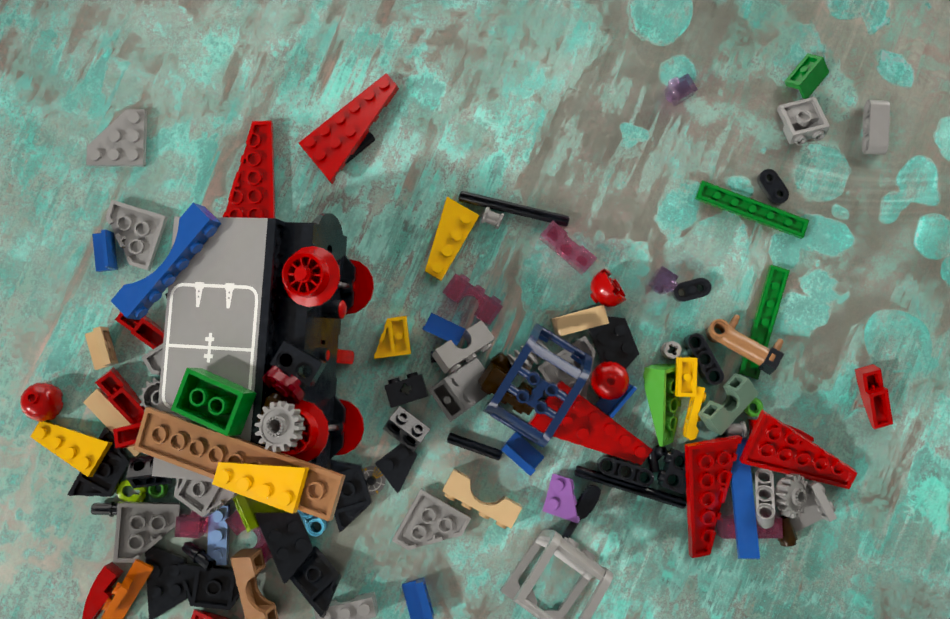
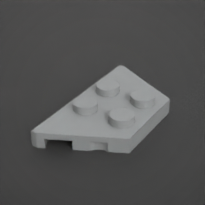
[174,478,238,517]

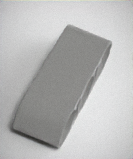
[862,100,890,155]
[754,468,775,529]

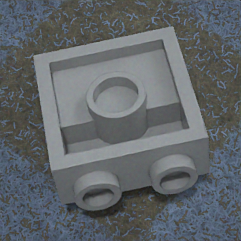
[777,97,830,145]

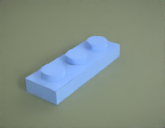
[207,505,230,565]

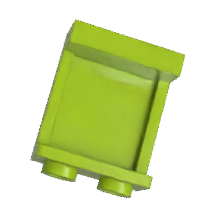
[233,494,287,533]

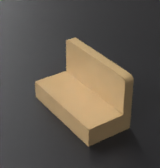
[85,326,118,370]

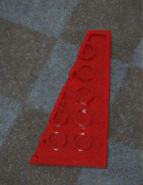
[299,73,399,184]
[223,121,275,218]
[528,380,653,465]
[739,410,858,489]
[685,435,742,558]

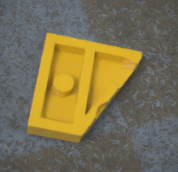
[374,316,411,359]

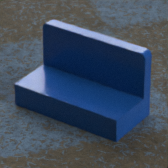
[92,229,118,272]
[422,313,466,346]
[595,383,637,418]
[501,432,544,476]
[402,577,434,619]

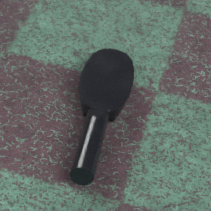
[562,484,601,538]

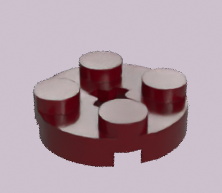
[262,365,305,405]

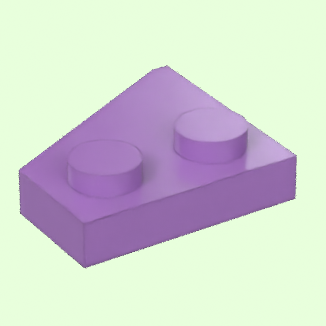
[543,473,580,523]

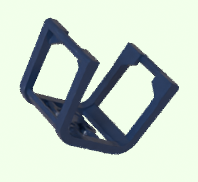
[483,323,593,447]

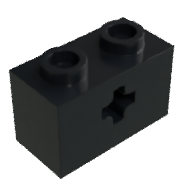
[384,372,429,408]

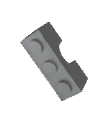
[432,320,495,374]
[314,592,379,619]

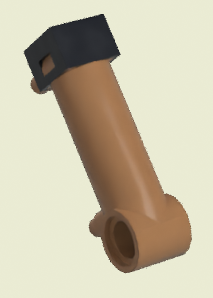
[706,314,784,375]

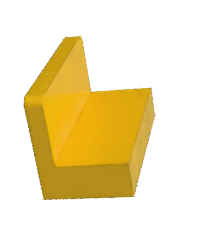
[675,356,698,397]

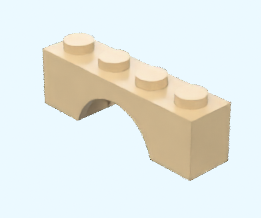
[442,469,522,529]

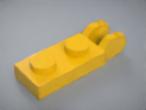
[683,386,706,441]

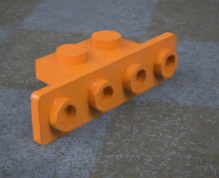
[100,559,154,619]

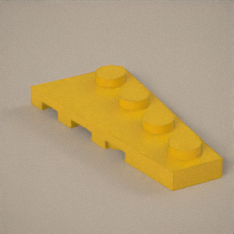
[425,197,480,281]
[30,421,112,477]
[212,462,309,514]

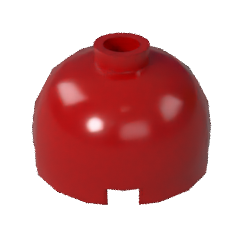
[590,268,626,307]
[590,361,630,400]
[20,383,64,422]

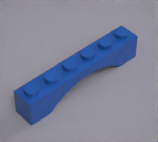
[111,202,221,320]

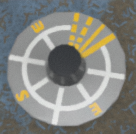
[363,466,386,495]

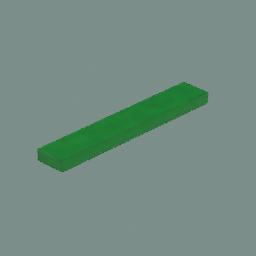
[695,180,810,239]
[738,265,790,380]

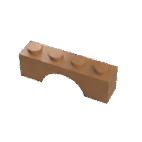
[230,548,279,619]

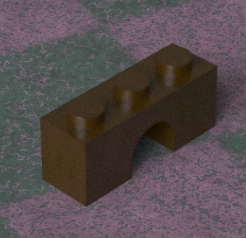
[478,362,542,415]

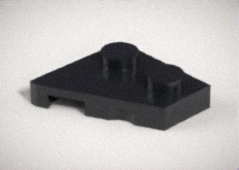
[375,443,418,493]

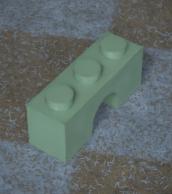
[698,373,759,435]

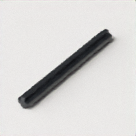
[459,191,570,226]
[574,466,687,509]

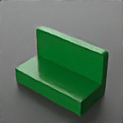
[784,53,829,99]

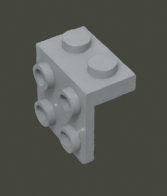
[790,480,837,531]

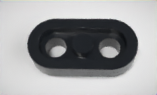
[757,169,789,205]
[672,278,711,302]

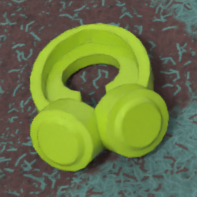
[117,480,147,502]

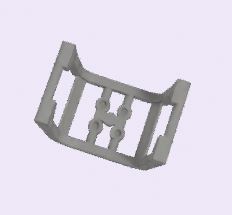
[500,529,613,619]

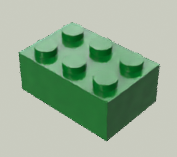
[171,368,257,436]

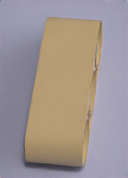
[551,305,609,337]

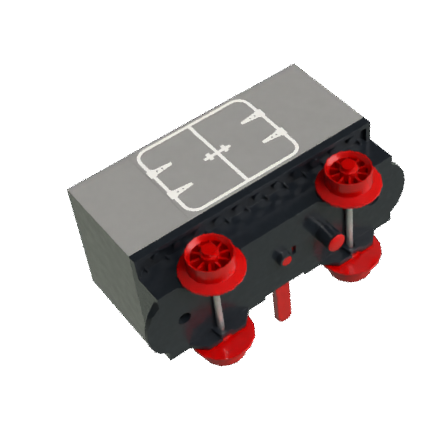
[152,213,374,482]

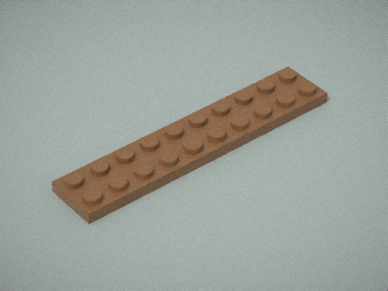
[133,407,346,521]

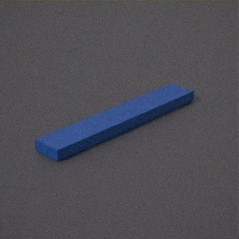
[731,439,760,560]

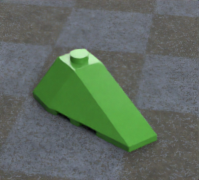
[643,364,682,447]

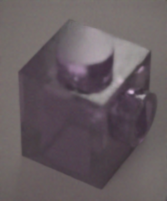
[665,73,698,106]
[648,266,679,295]

